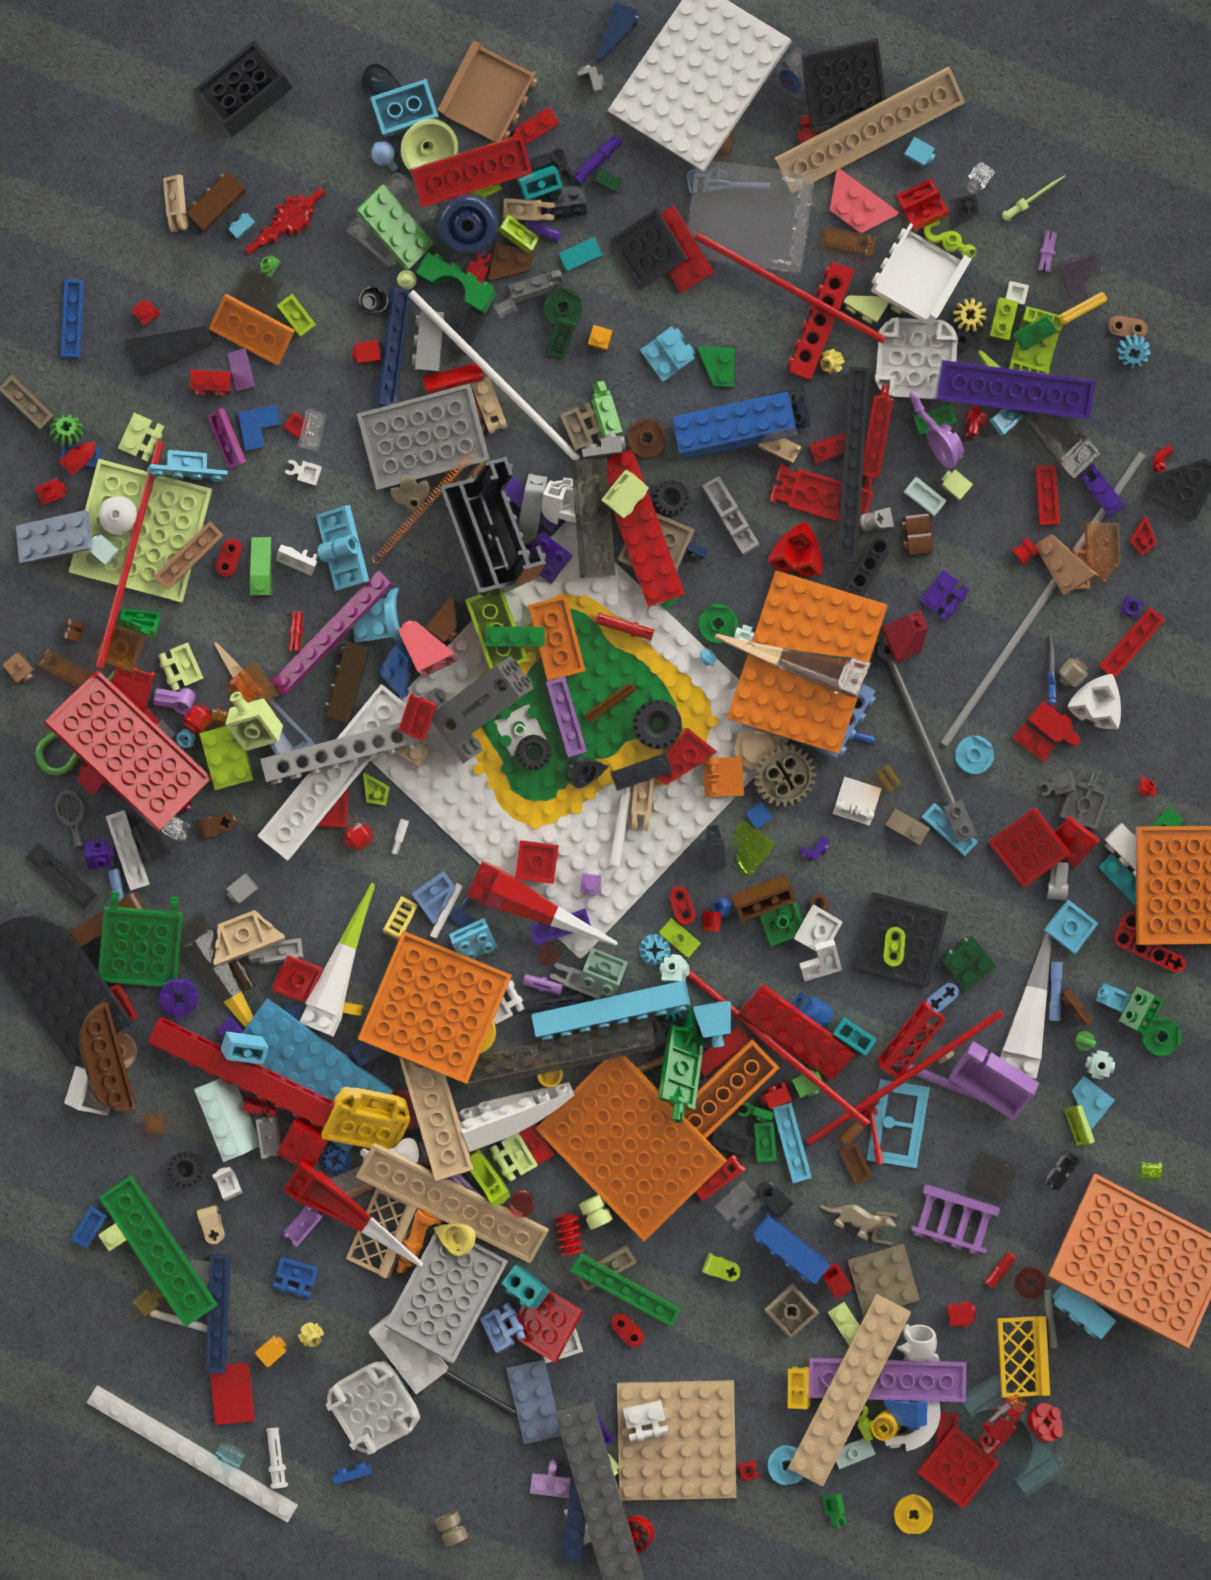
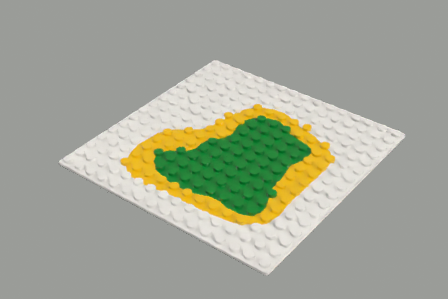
[370,521,790,958]

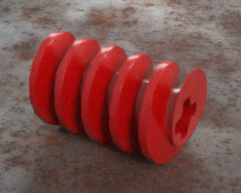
[554,1213,583,1256]

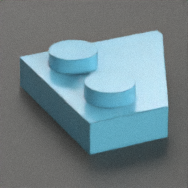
[1072,1076,1115,1130]

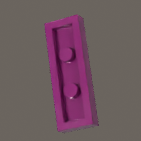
[207,408,246,470]

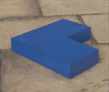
[238,405,280,451]

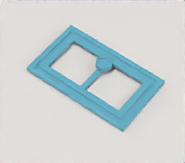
[867,1079,930,1168]

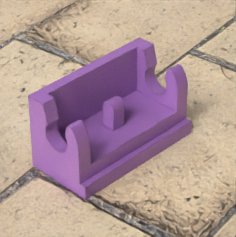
[284,1206,323,1247]

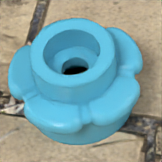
[699,648,717,666]
[176,729,195,748]

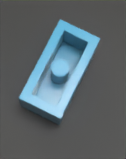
[229,213,256,239]

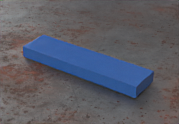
[60,279,85,358]

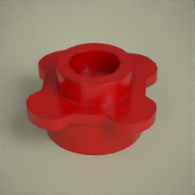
[1138,777,1156,797]
[737,1460,759,1482]

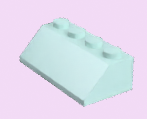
[194,1078,260,1162]

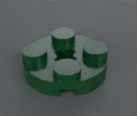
[544,288,583,325]

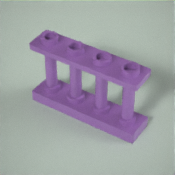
[910,1184,1000,1255]

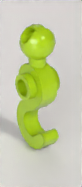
[924,220,976,259]

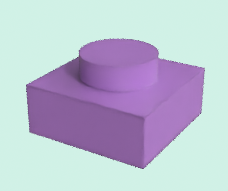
[580,873,602,895]

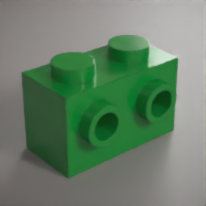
[1119,986,1164,1035]

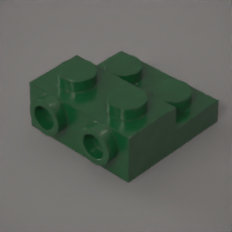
[941,936,997,991]

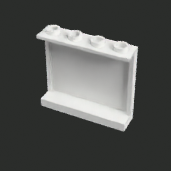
[871,223,971,327]

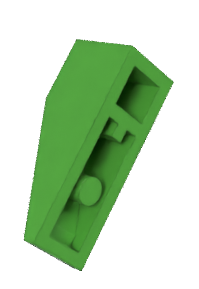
[250,537,272,596]

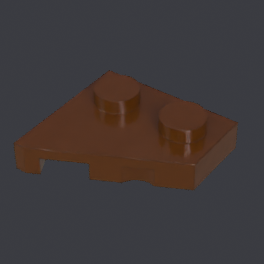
[488,243,534,281]
[1062,988,1095,1026]

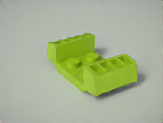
[1009,306,1063,374]

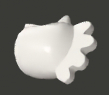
[897,1324,939,1362]

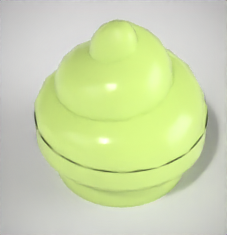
[397,270,417,290]

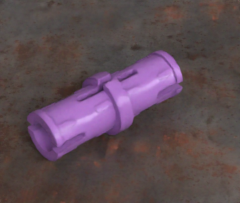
[1038,231,1057,272]
[523,973,564,996]

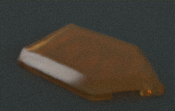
[1085,523,1121,582]

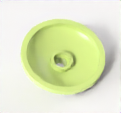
[401,119,458,171]

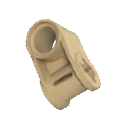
[197,1205,225,1244]

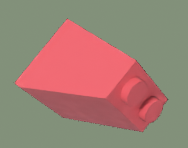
[398,621,460,677]

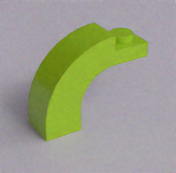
[467,1147,511,1208]

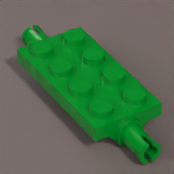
[658,1010,705,1124]

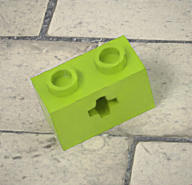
[988,297,1018,342]

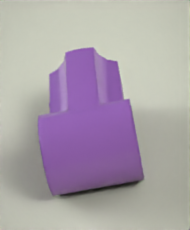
[154,688,196,714]

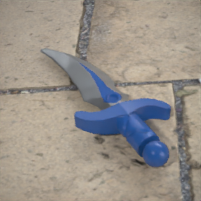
[1048,634,1056,706]

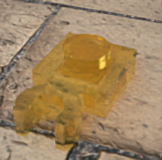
[133,1284,164,1317]

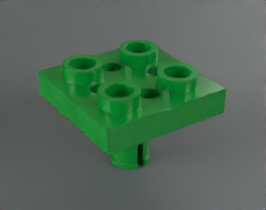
[759,901,803,946]

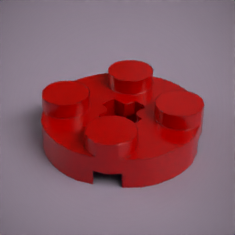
[1027,1403,1063,1443]

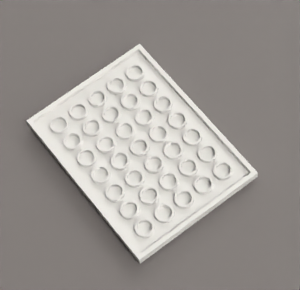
[608,0,792,172]

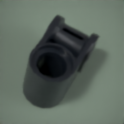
[758,1181,794,1218]

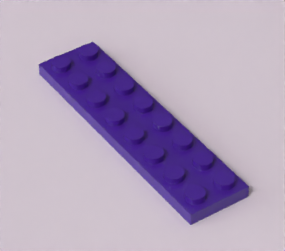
[935,359,1096,420]

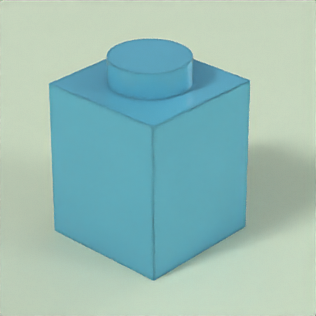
[904,137,935,168]

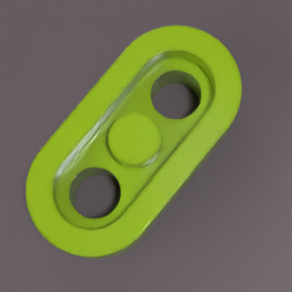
[883,927,905,966]

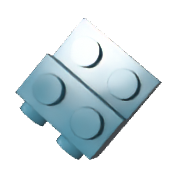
[640,327,695,382]

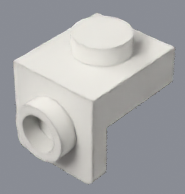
[212,1167,243,1201]

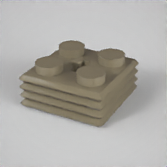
[765,1283,819,1339]

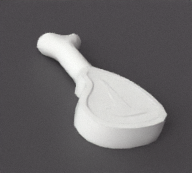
[360,1138,420,1163]

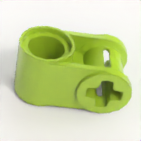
[702,1253,740,1282]

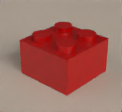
[276,1117,329,1168]

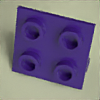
[529,531,573,584]

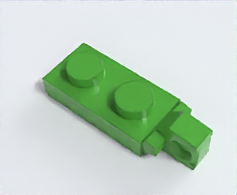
[591,381,622,437]

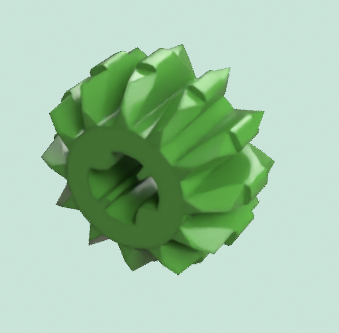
[50,414,83,447]

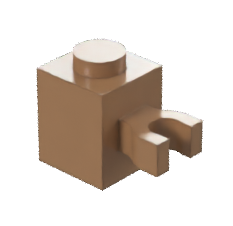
[2,652,35,683]

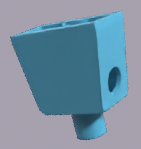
[693,1000,731,1048]

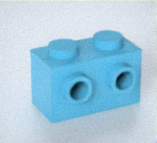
[221,1032,269,1064]

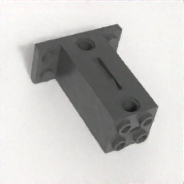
[421,656,534,764]

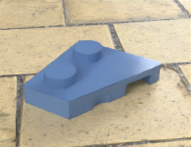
[412,870,455,924]

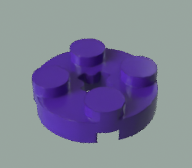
[159,978,198,1018]

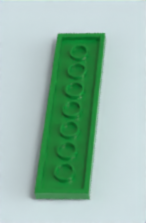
[99,1175,218,1327]

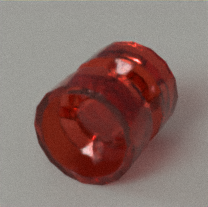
[509,1190,534,1218]

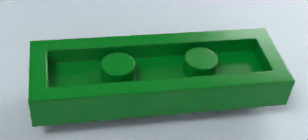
[485,627,545,647]

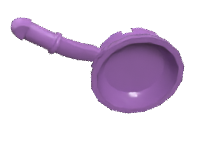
[909,391,964,469]

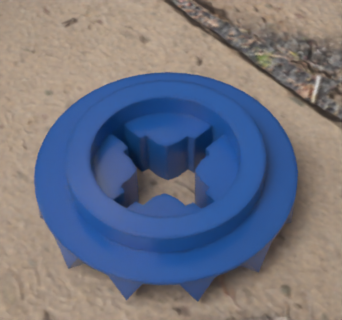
[320,1144,351,1176]

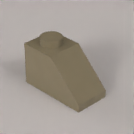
[885,808,930,845]

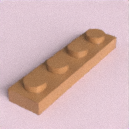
[154,521,224,590]

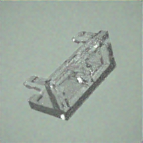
[145,816,191,841]

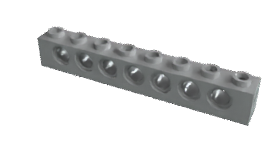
[260,723,419,785]

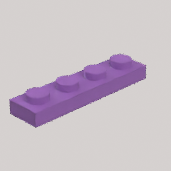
[546,677,587,757]

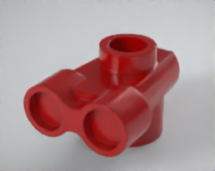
[964,406,987,440]

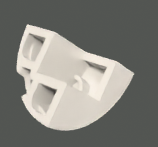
[1068,674,1121,729]

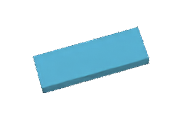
[922,803,978,856]

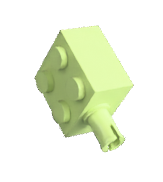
[226,692,283,751]

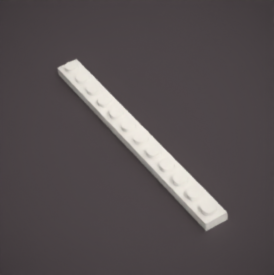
[87,1385,298,1523]

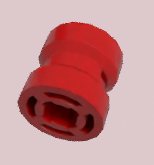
[1012,538,1039,565]

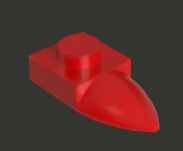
[59,442,96,476]

